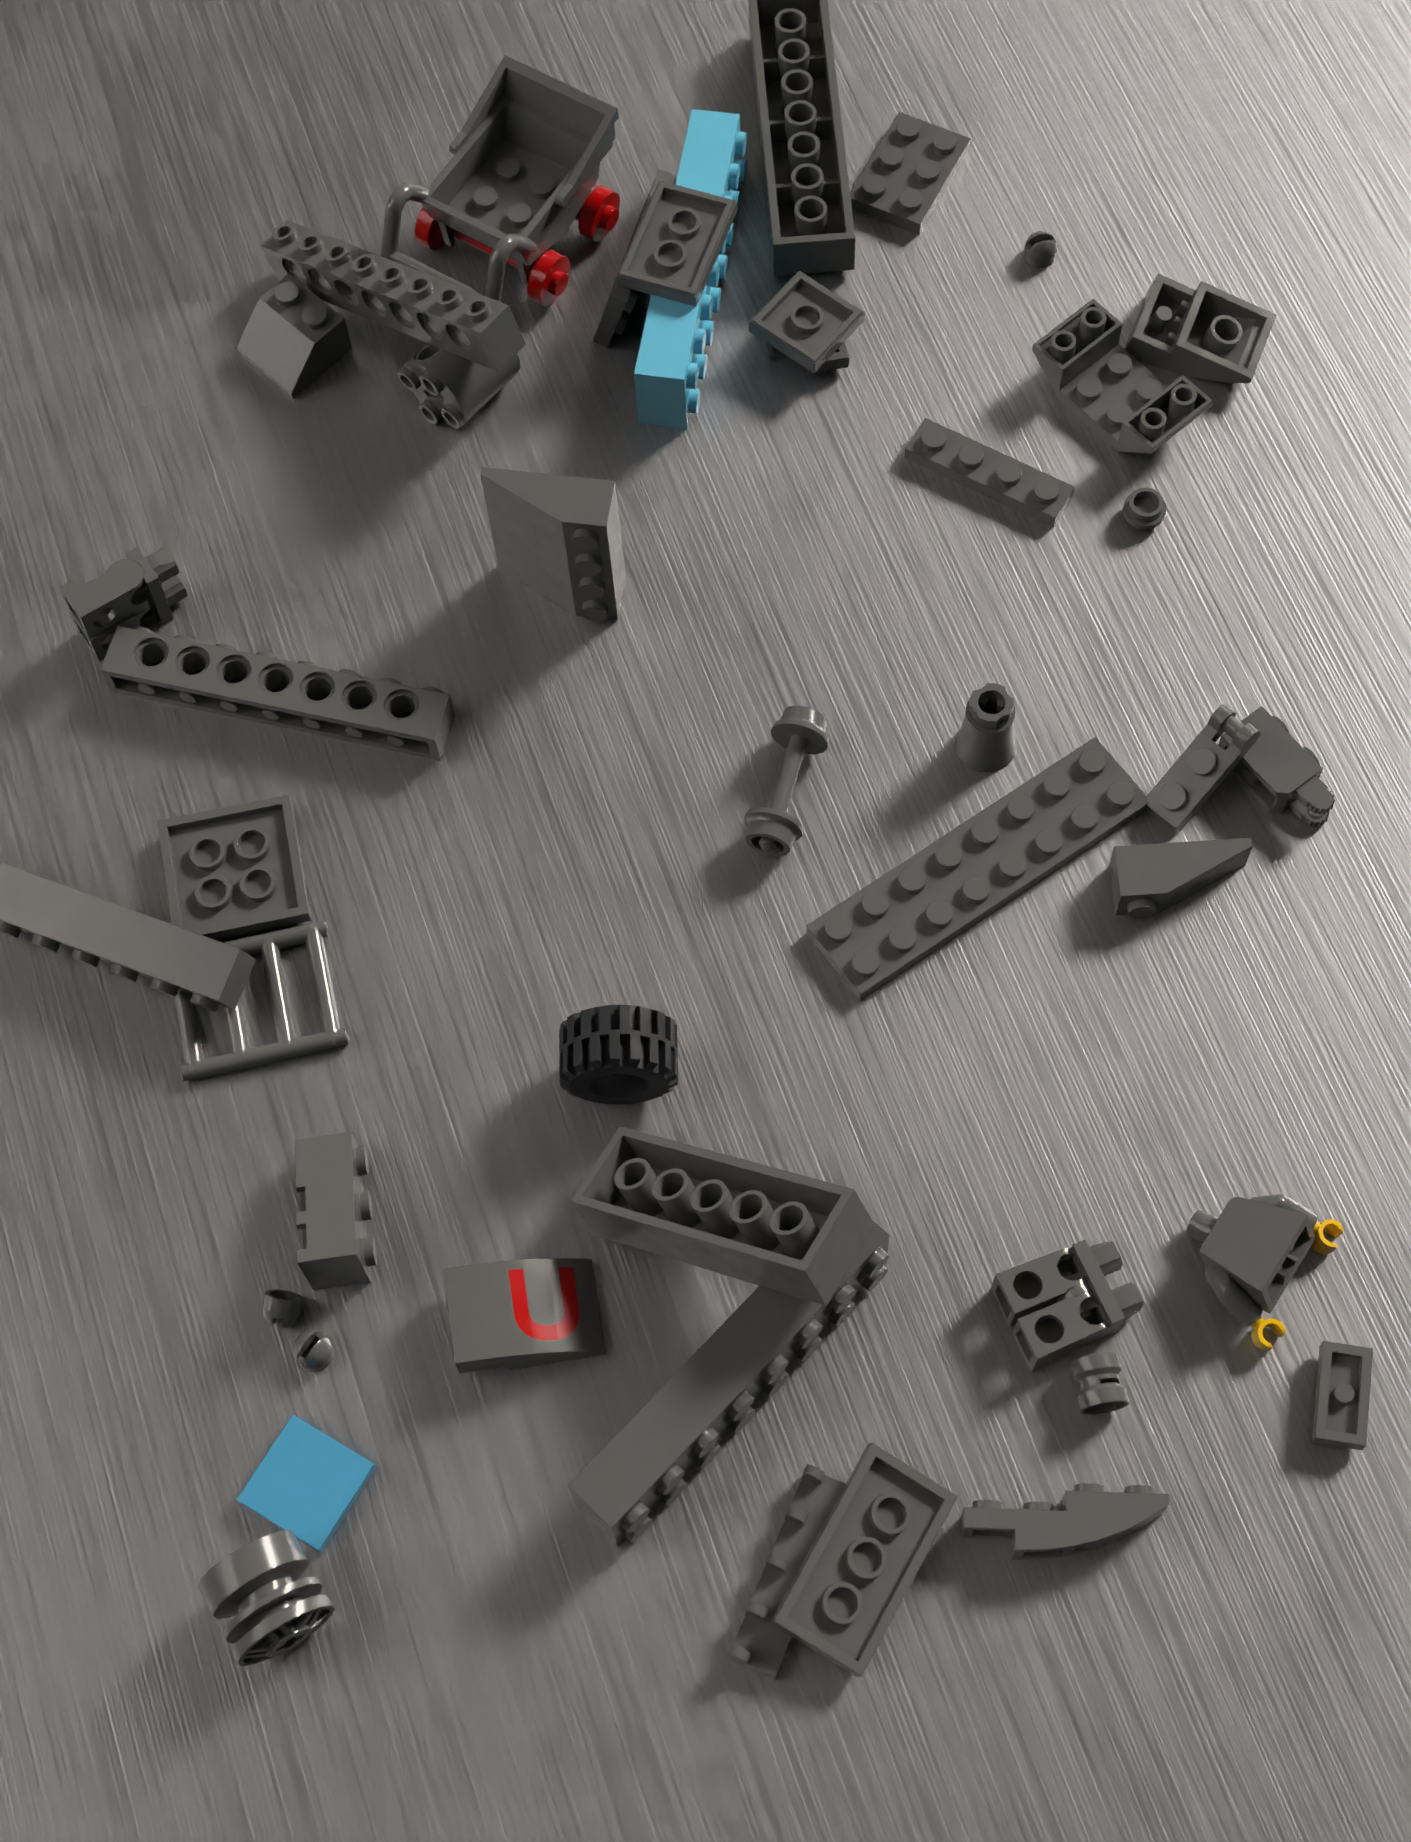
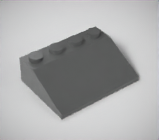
[480,467,626,621]

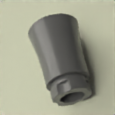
[955,683,1017,772]

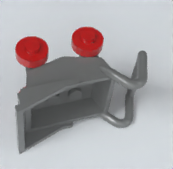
[381,55,620,306]

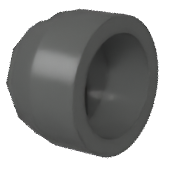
[1024,231,1057,268]
[262,1289,304,1328]
[293,1330,334,1372]

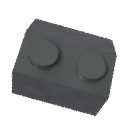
[237,274,352,398]

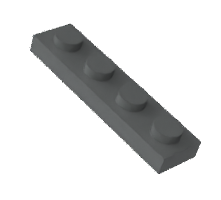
[905,418,1075,527]

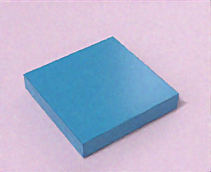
[236,1414,377,1554]

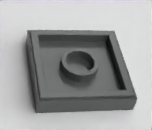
[749,271,865,373]

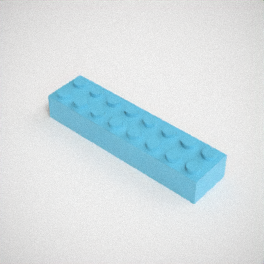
[634,109,747,429]

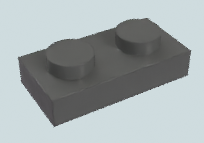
[1312,1341,1373,1450]

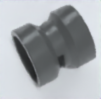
[1070,1352,1129,1415]

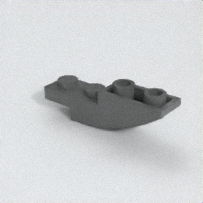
[961,1483,1169,1560]

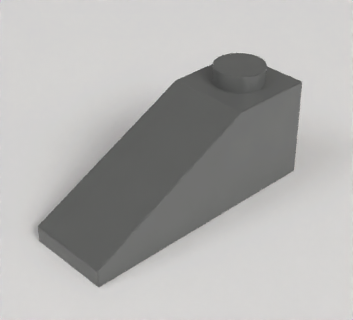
[1109,838,1253,918]

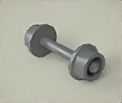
[744,706,829,856]

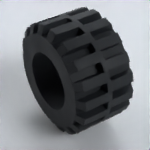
[559,1005,678,1104]

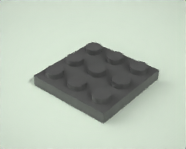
[157,795,312,940]

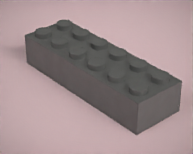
[570,1126,875,1306]

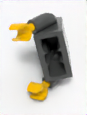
[1187,1194,1343,1351]

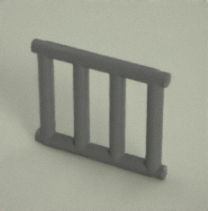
[175,921,350,1081]

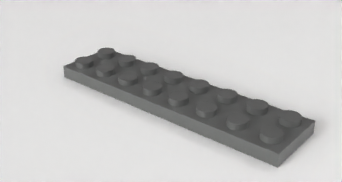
[806,737,1150,1001]

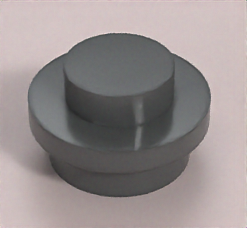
[1123,488,1167,529]

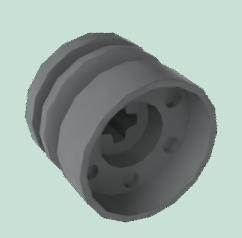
[198,1530,335,1666]

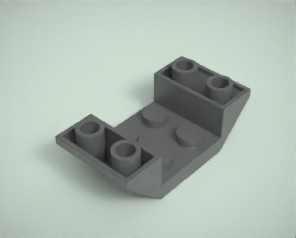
[1032,299,1213,454]

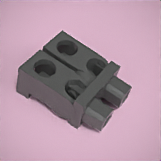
[59,547,188,661]
[991,1239,1144,1372]

